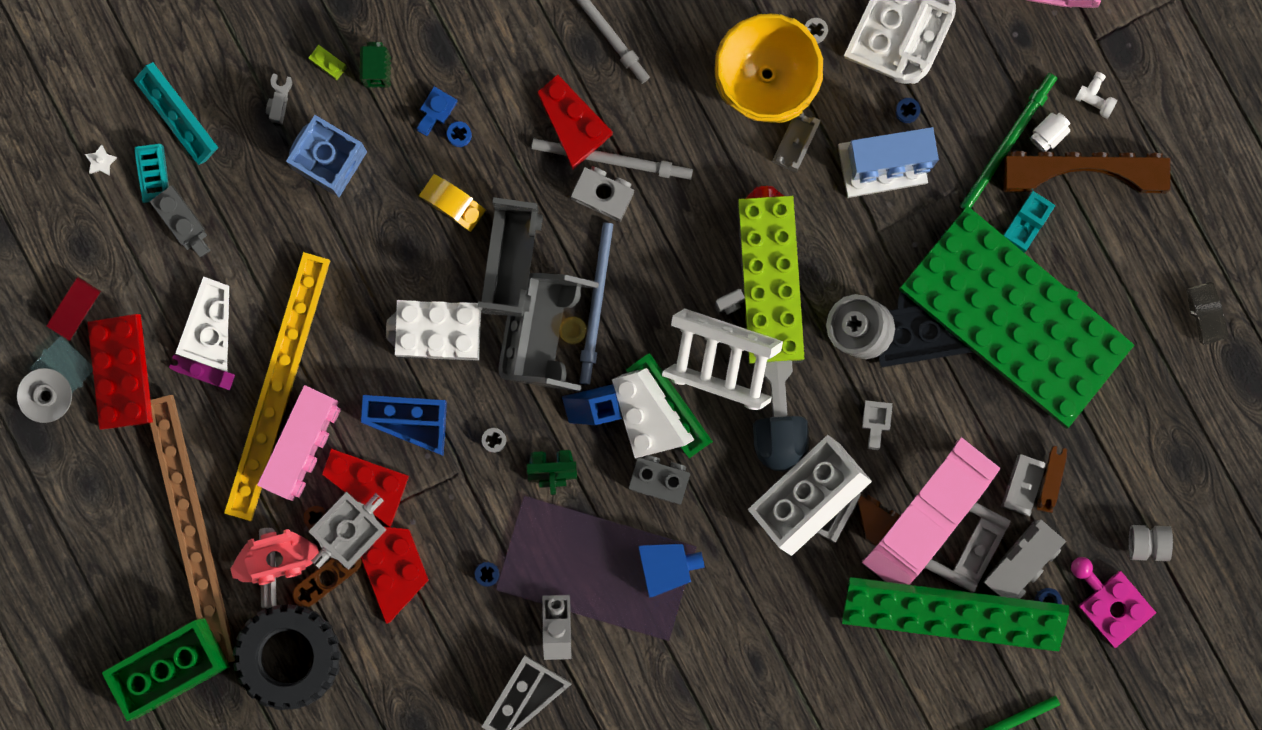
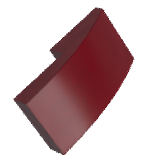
[46,277,101,341]

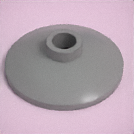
[17,368,72,423]

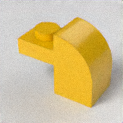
[419,174,486,232]

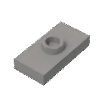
[715,289,745,315]

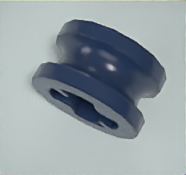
[895,98,920,124]
[475,562,500,587]

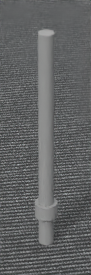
[576,0,650,84]
[532,139,693,180]

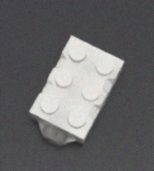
[386,300,481,361]

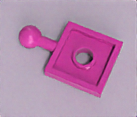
[1071,557,1156,648]

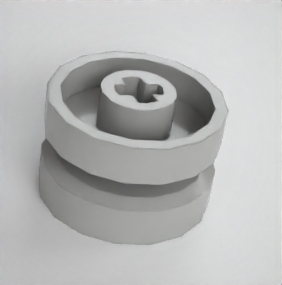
[826,294,895,359]

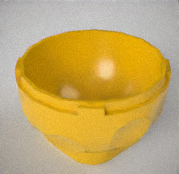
[714,13,823,123]

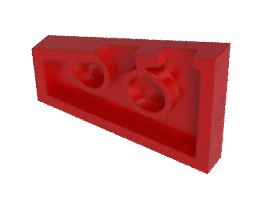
[538,75,613,170]
[322,449,409,527]

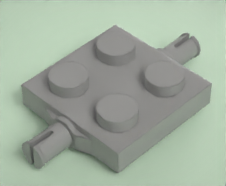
[308,492,386,570]

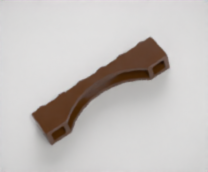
[1004,151,1170,194]

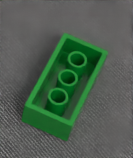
[102,618,230,721]

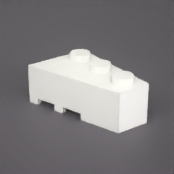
[612,368,694,458]

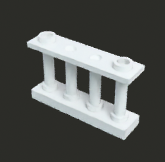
[662,309,783,410]

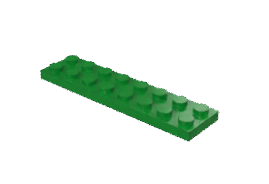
[842,577,1069,652]

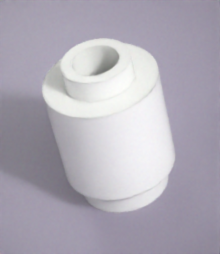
[1030,113,1070,152]

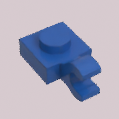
[417,86,458,137]

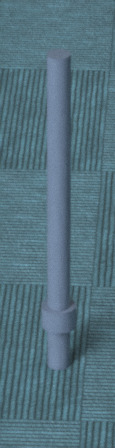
[579,222,614,385]

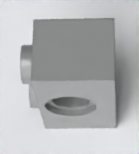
[571,166,634,222]

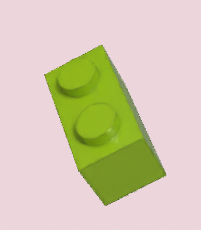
[309,45,347,80]

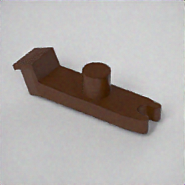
[1036,446,1067,513]

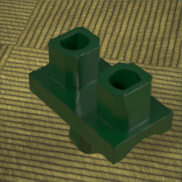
[527,450,577,495]

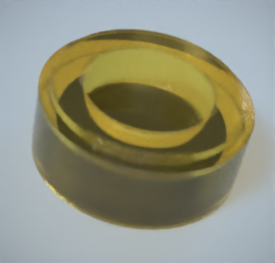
[559,317,587,345]

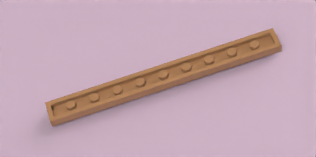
[150,395,235,663]

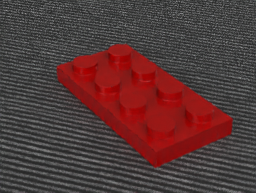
[87,314,153,430]

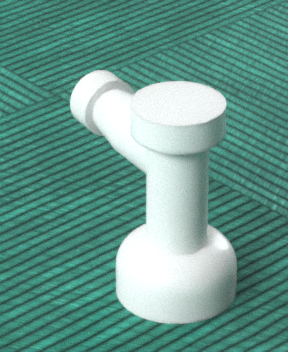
[1075,72,1118,119]

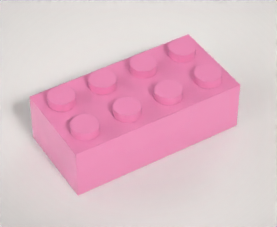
[257,385,341,501]

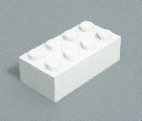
[748,435,872,556]

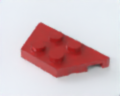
[361,527,429,624]

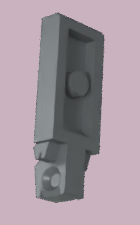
[150,185,211,257]

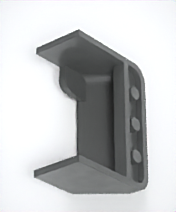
[478,197,543,317]
[499,273,599,391]

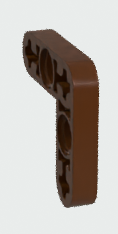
[293,506,362,607]

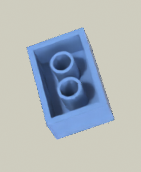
[848,127,939,183]

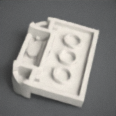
[844,0,956,84]

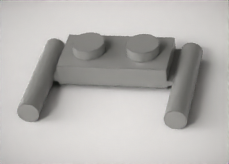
[925,503,1011,593]

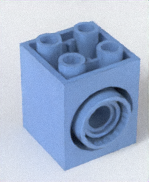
[286,115,367,198]

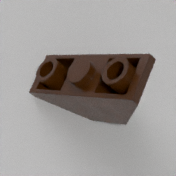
[857,495,901,546]

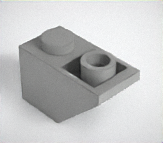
[542,595,571,660]

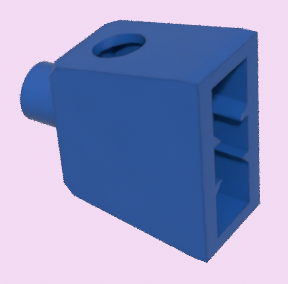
[639,544,705,598]

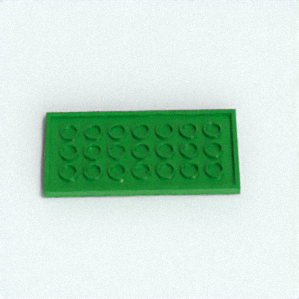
[899,206,1134,429]

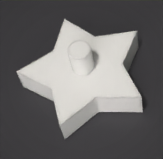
[85,145,117,176]

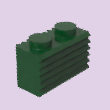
[360,42,392,88]

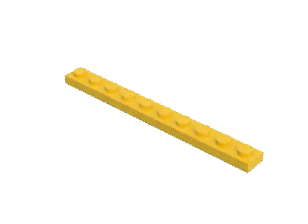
[225,252,330,521]

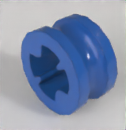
[447,121,472,147]

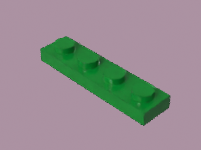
[626,353,713,458]

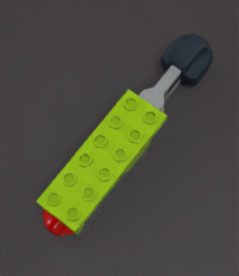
[737,186,809,472]

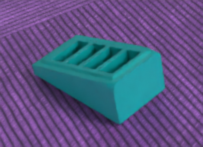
[134,144,169,203]

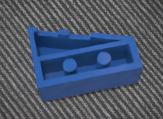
[361,395,447,456]

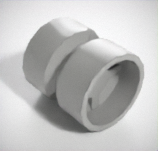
[1129,525,1173,561]

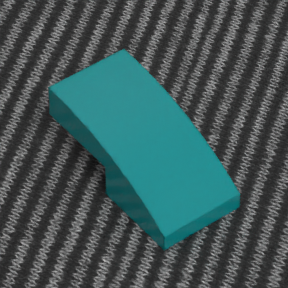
[1004,191,1056,253]

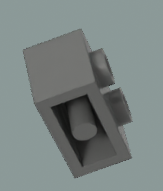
[629,455,690,505]

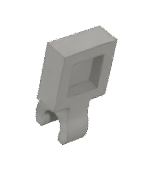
[266,74,292,124]
[862,400,893,450]

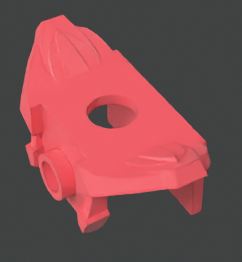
[230,529,319,585]

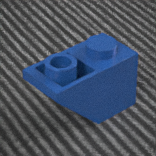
[562,384,622,425]

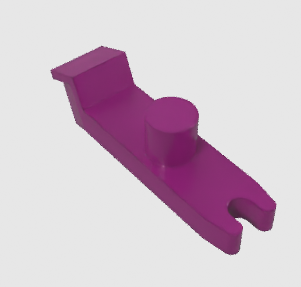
[169,355,235,390]

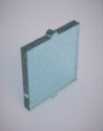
[30,336,93,393]

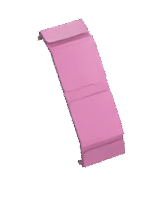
[862,437,1000,585]

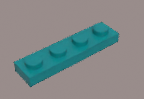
[134,62,218,165]

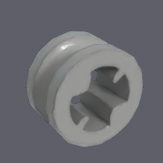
[805,18,828,44]
[482,428,506,453]

